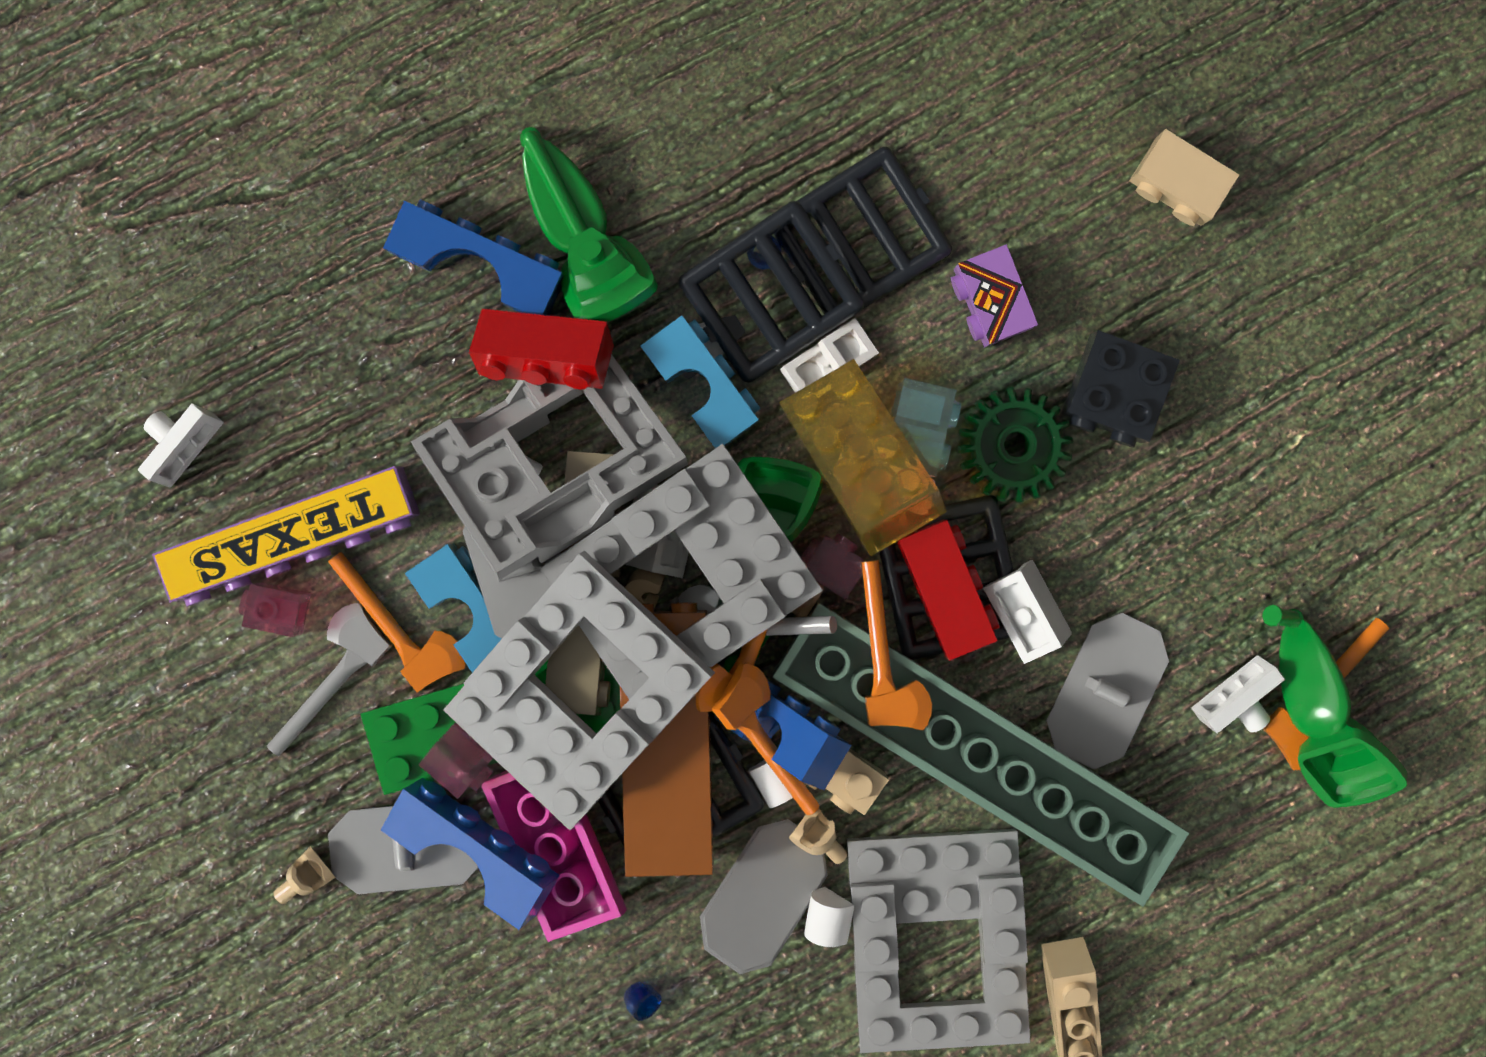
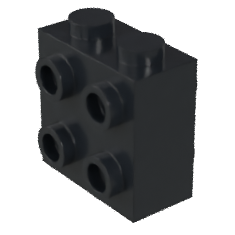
[1061,330,1180,448]

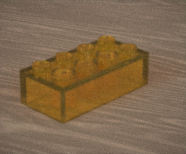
[779,359,947,556]

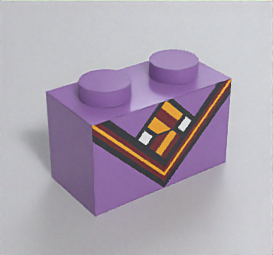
[951,244,1038,348]

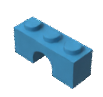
[641,315,760,448]
[405,543,501,673]

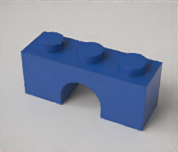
[714,678,852,790]

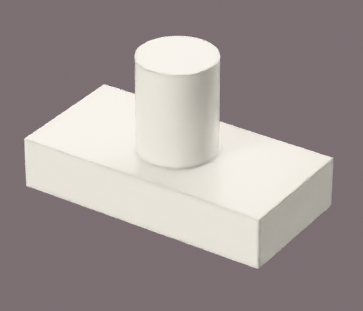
[138,403,224,488]
[1191,655,1285,733]

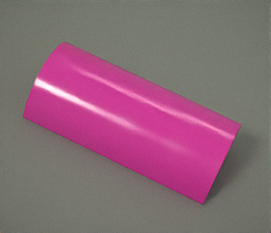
[481,770,627,942]

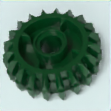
[956,387,1074,503]

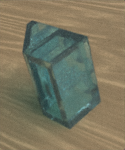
[888,378,961,478]

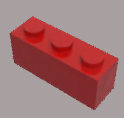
[469,309,614,390]
[896,520,1000,661]

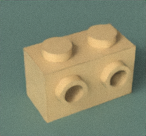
[1129,129,1239,226]
[803,748,889,815]

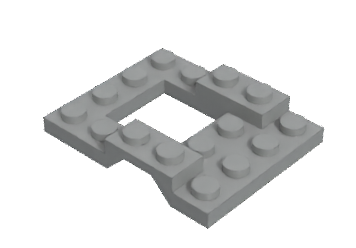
[411,355,688,580]
[540,444,823,699]
[443,551,715,830]
[847,828,1030,1053]

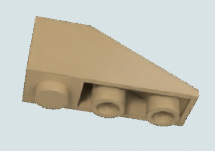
[1041,937,1102,1057]

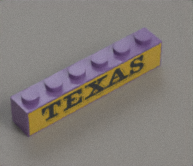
[152,466,420,607]

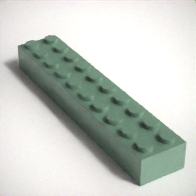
[772,601,1189,907]

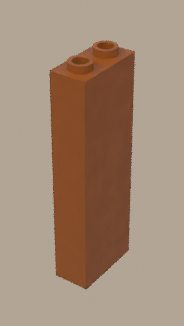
[620,602,714,877]

